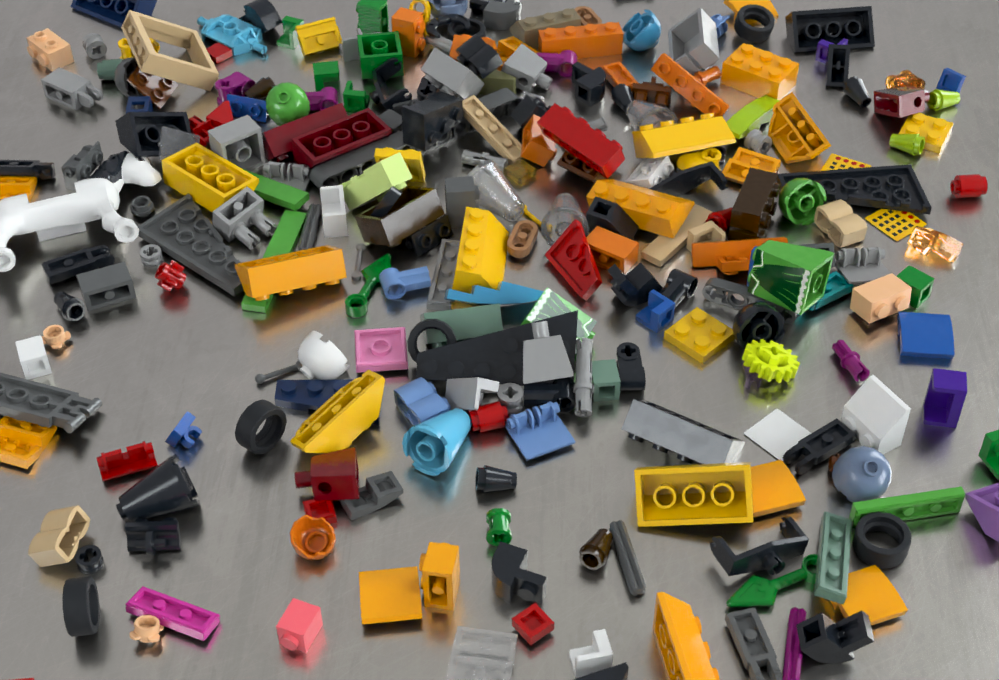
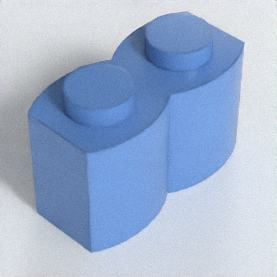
[394,377,451,426]

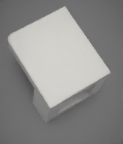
[15,335,52,380]
[569,629,613,678]

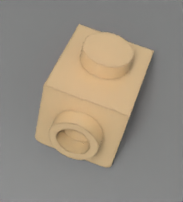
[686,220,726,253]

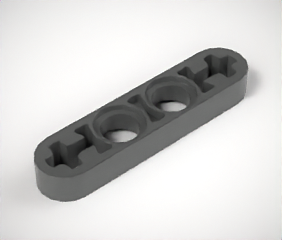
[702,278,797,324]

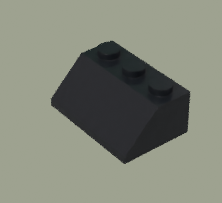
[115,112,194,157]

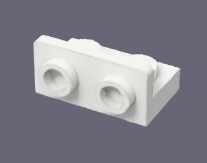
[625,156,674,189]

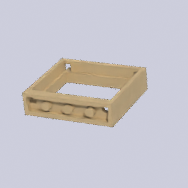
[121,10,219,91]

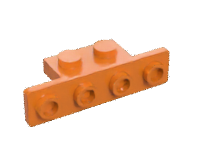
[651,53,729,116]
[692,237,788,275]

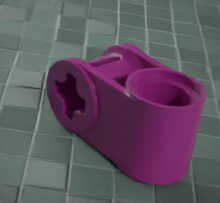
[215,72,256,105]

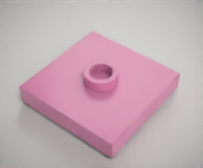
[354,327,408,373]

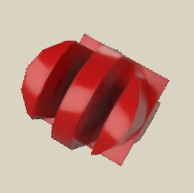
[188,115,216,147]

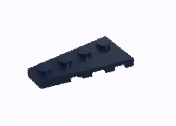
[274,379,381,425]

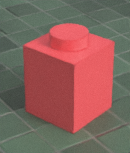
[276,598,323,653]

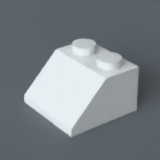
[841,375,911,455]

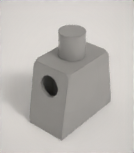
[501,44,553,92]
[523,321,574,384]

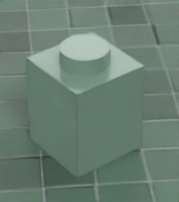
[592,359,621,402]

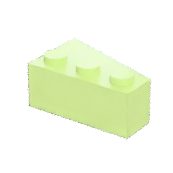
[340,152,412,211]

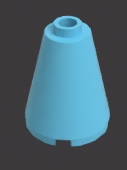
[402,408,472,476]

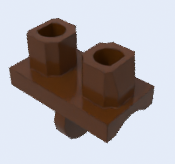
[632,76,672,111]

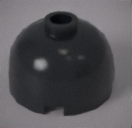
[732,303,785,350]

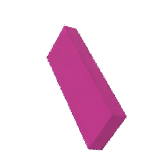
[125,586,220,641]

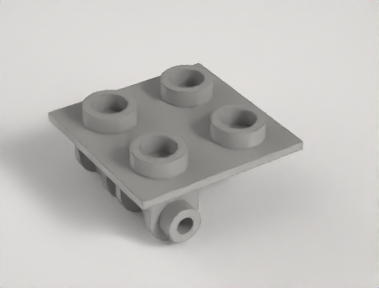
[263,161,310,191]
[835,247,891,285]

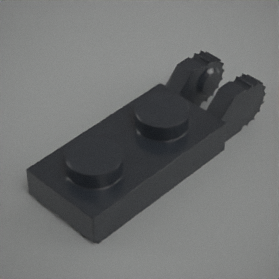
[42,245,115,284]
[782,418,857,475]

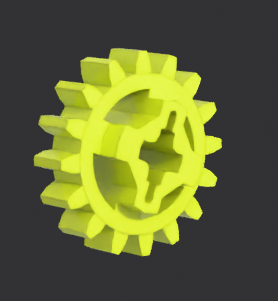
[742,339,800,383]

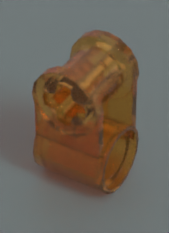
[885,70,926,90]

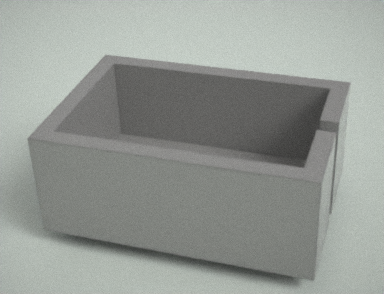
[668,7,720,76]
[420,47,484,101]

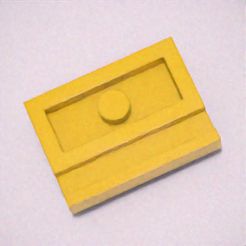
[295,17,342,57]

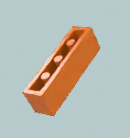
[538,22,623,59]

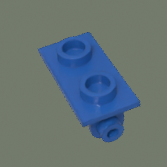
[227,94,268,123]

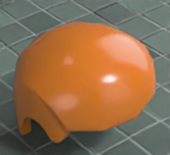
[290,515,336,560]

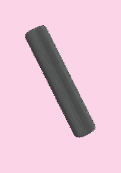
[298,203,322,251]
[609,520,646,596]

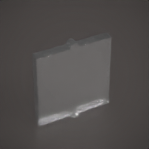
[158,126,200,162]

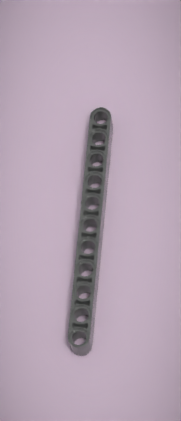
[309,88,522,190]

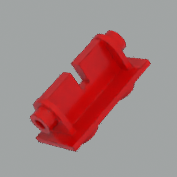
[96,441,158,481]

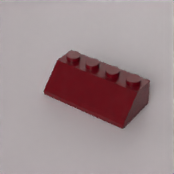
[262,103,348,162]
[291,108,392,169]

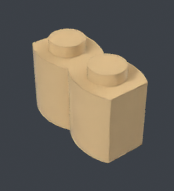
[814,199,868,248]
[28,505,90,567]

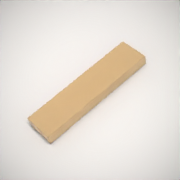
[462,95,526,167]
[641,204,712,268]

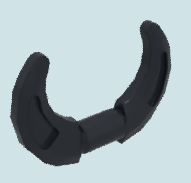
[425,14,470,38]

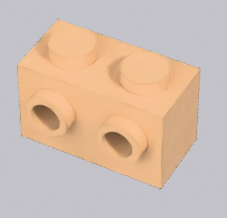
[26,28,74,72]
[850,273,912,324]

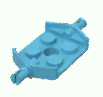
[197,14,267,56]

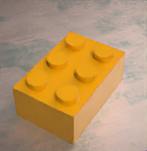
[720,43,799,100]

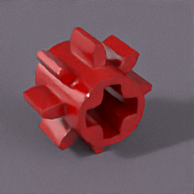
[155,260,186,292]

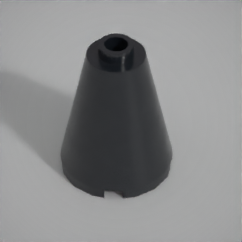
[116,454,200,522]

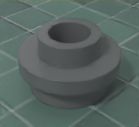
[130,196,154,217]

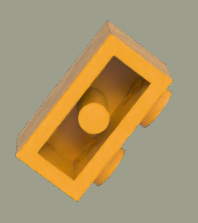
[419,542,460,611]

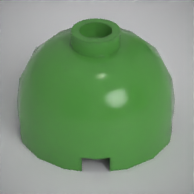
[266,82,310,126]
[778,178,827,226]

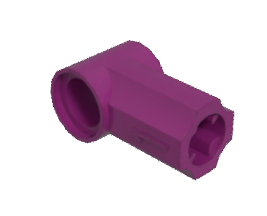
[536,50,577,77]
[305,87,339,111]

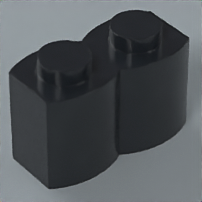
[456,34,503,79]

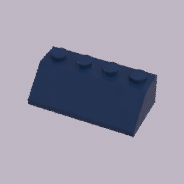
[71,0,157,27]

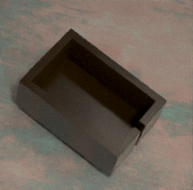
[728,167,780,241]
[355,186,445,247]

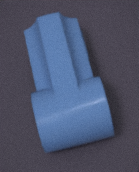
[379,266,431,300]

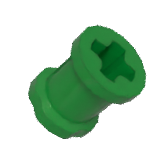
[486,508,512,546]

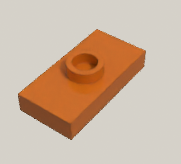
[601,61,638,91]

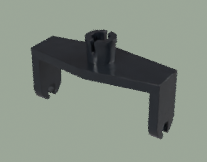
[369,57,412,110]
[650,161,728,197]
[710,516,809,576]

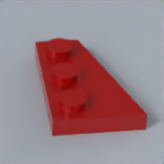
[545,219,603,301]

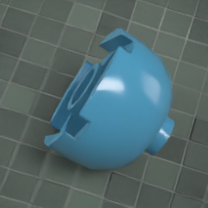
[622,9,662,52]

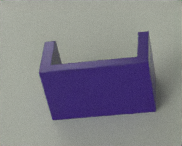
[923,368,967,428]

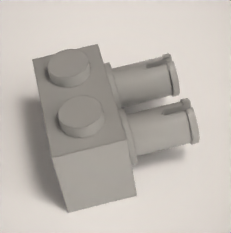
[213,186,277,250]

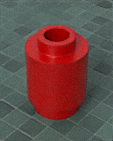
[950,174,988,198]
[467,401,509,433]

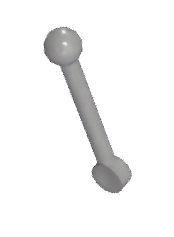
[351,243,365,281]

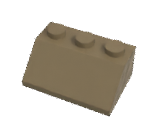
[510,8,582,50]

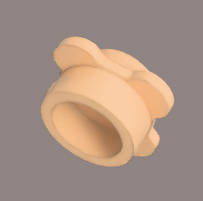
[42,325,71,349]
[129,615,164,643]

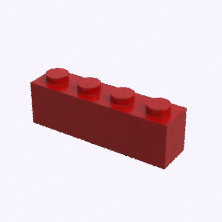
[537,103,625,179]

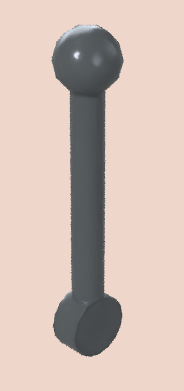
[255,360,302,384]

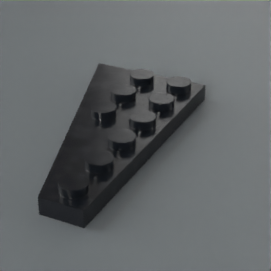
[777,164,932,215]
[416,310,578,386]

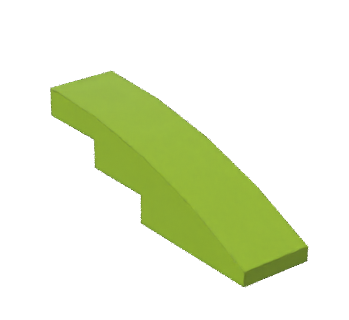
[726,95,780,139]

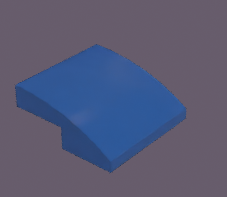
[898,312,955,359]

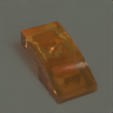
[907,226,964,263]

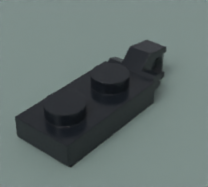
[0,160,56,180]

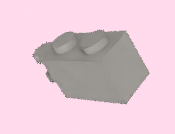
[41,67,104,111]

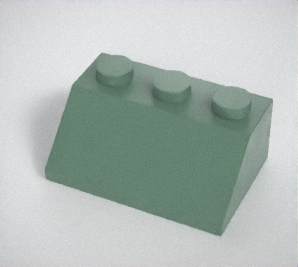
[420,303,503,348]

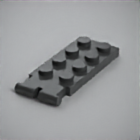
[0,372,102,433]

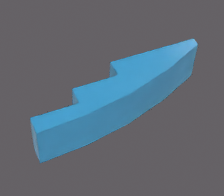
[444,281,544,305]

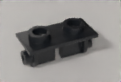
[405,214,454,257]

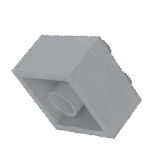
[208,115,266,171]

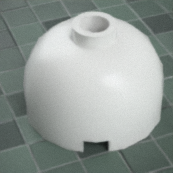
[298,330,350,380]

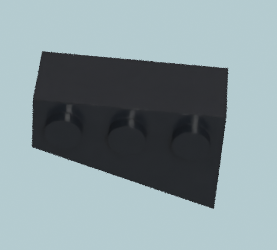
[401,91,464,152]

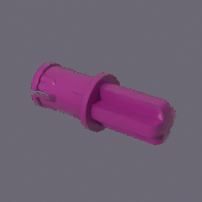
[832,340,870,382]

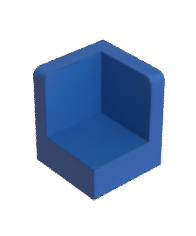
[635,289,675,333]

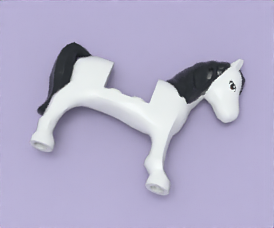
[0,151,161,272]

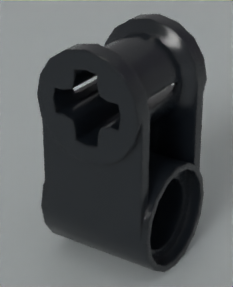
[616,342,646,391]

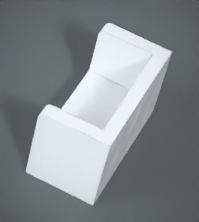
[320,185,348,238]

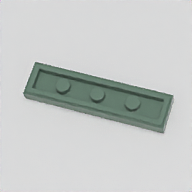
[814,511,852,604]

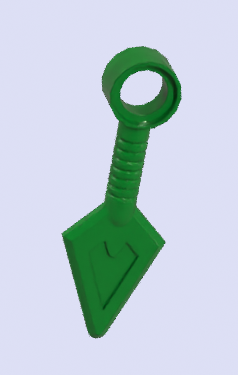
[345,254,391,318]
[726,554,818,607]

